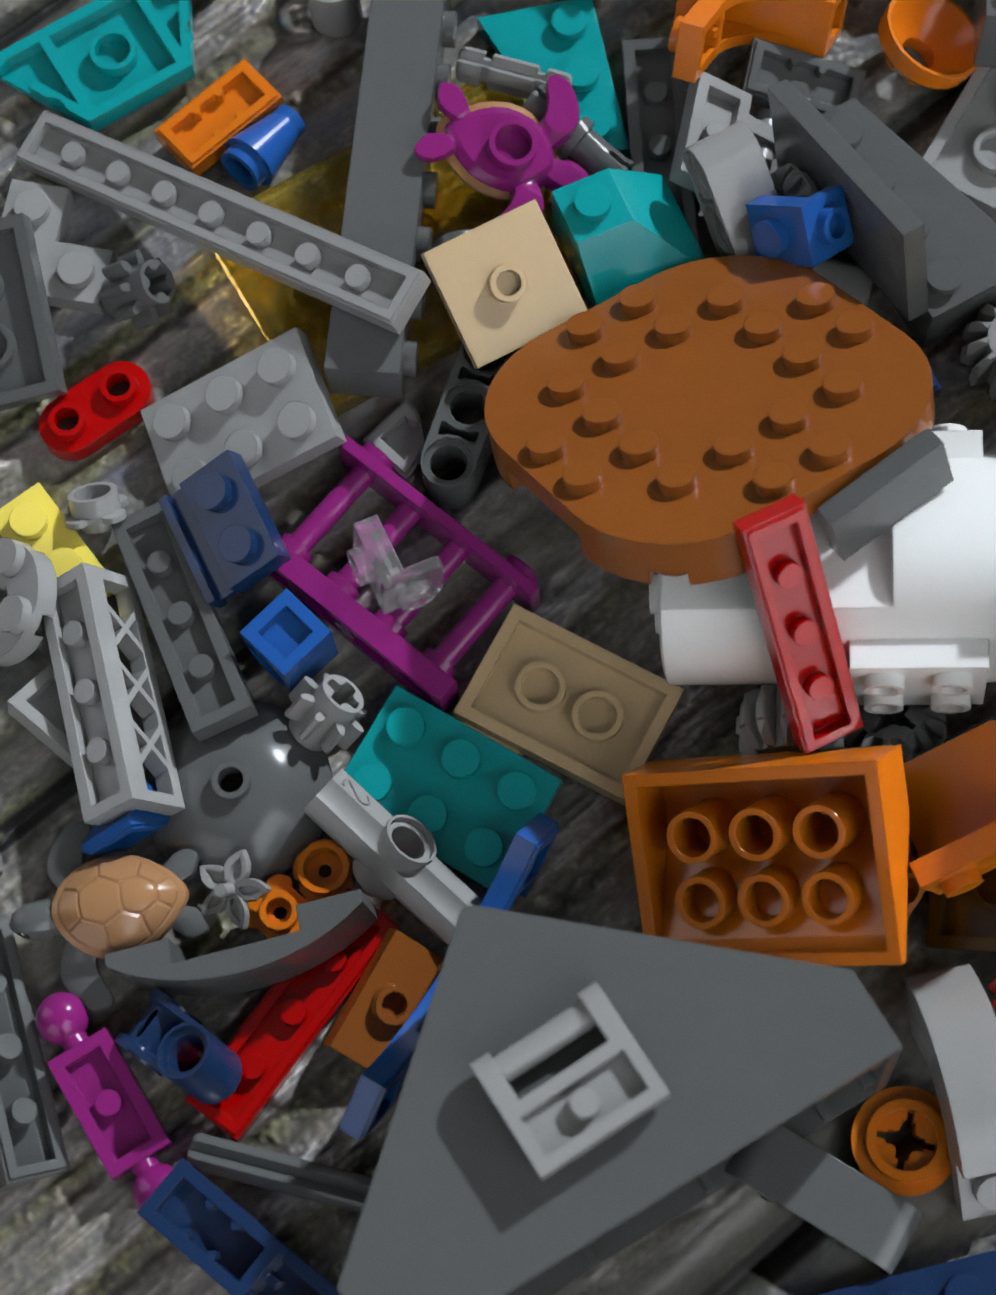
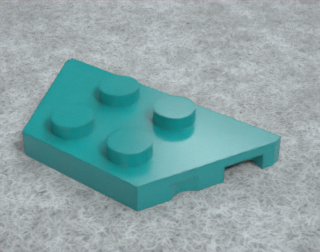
[0,0,196,132]

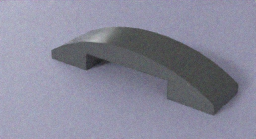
[104,889,378,996]

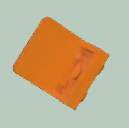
[904,720,996,898]

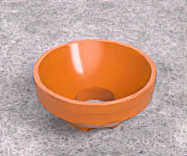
[878,0,978,89]

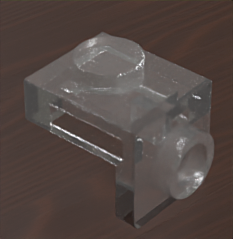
[347,514,444,614]

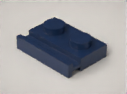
[158,449,292,609]

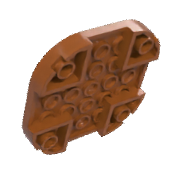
[484,255,936,585]

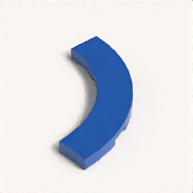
[338,812,560,1141]

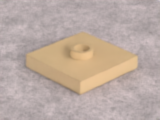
[420,199,587,369]

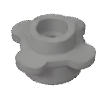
[64,482,129,534]

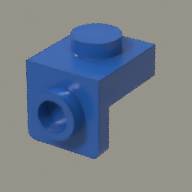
[745,185,854,267]

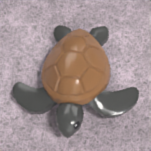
[9,820,209,1010]

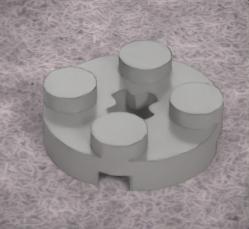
[0,537,57,667]

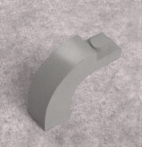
[905,964,996,1221]

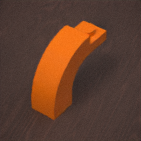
[668,0,848,84]

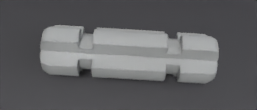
[455,46,572,99]

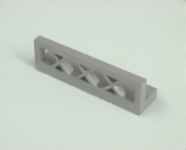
[42,562,185,827]

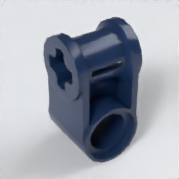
[114,987,243,1105]

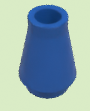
[221,104,306,191]

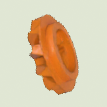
[850,1086,951,1196]

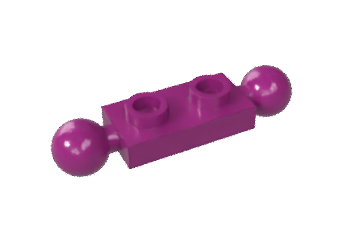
[36,992,174,1209]

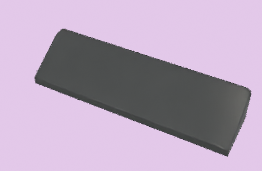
[0,916,70,1191]

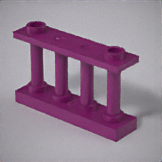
[268,435,540,713]

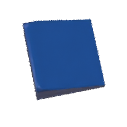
[81,781,170,855]

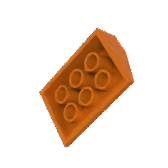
[621,745,909,966]

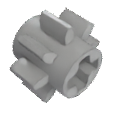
[284,673,367,754]

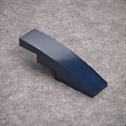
[137,1158,340,1295]

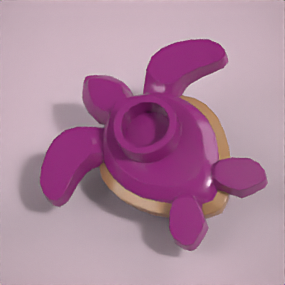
[413,75,589,216]

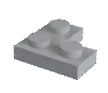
[1,179,117,315]

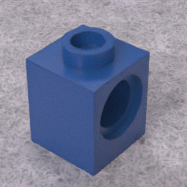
[240,588,339,694]

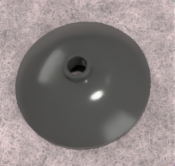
[145,700,333,883]

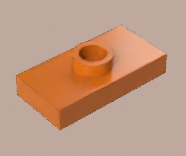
[154,58,284,176]

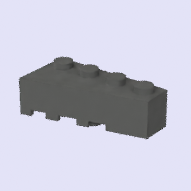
[822,97,996,349]

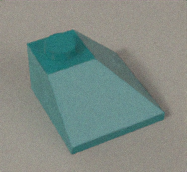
[551,168,706,307]

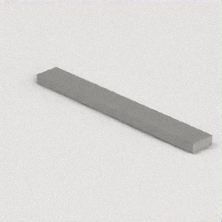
[13,110,431,335]

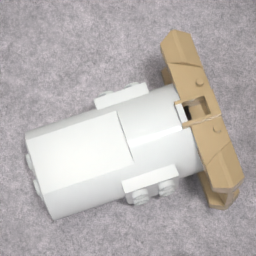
[649,423,996,714]

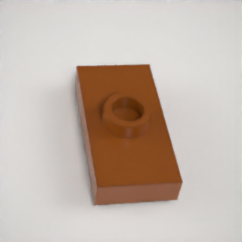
[323,928,444,1070]

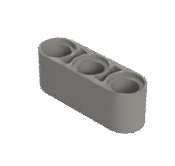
[683,121,778,257]

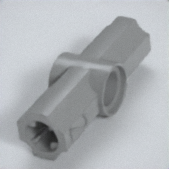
[303,769,483,946]

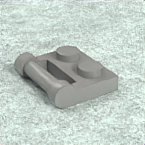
[469,982,671,1181]

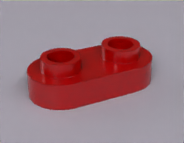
[39,361,155,461]

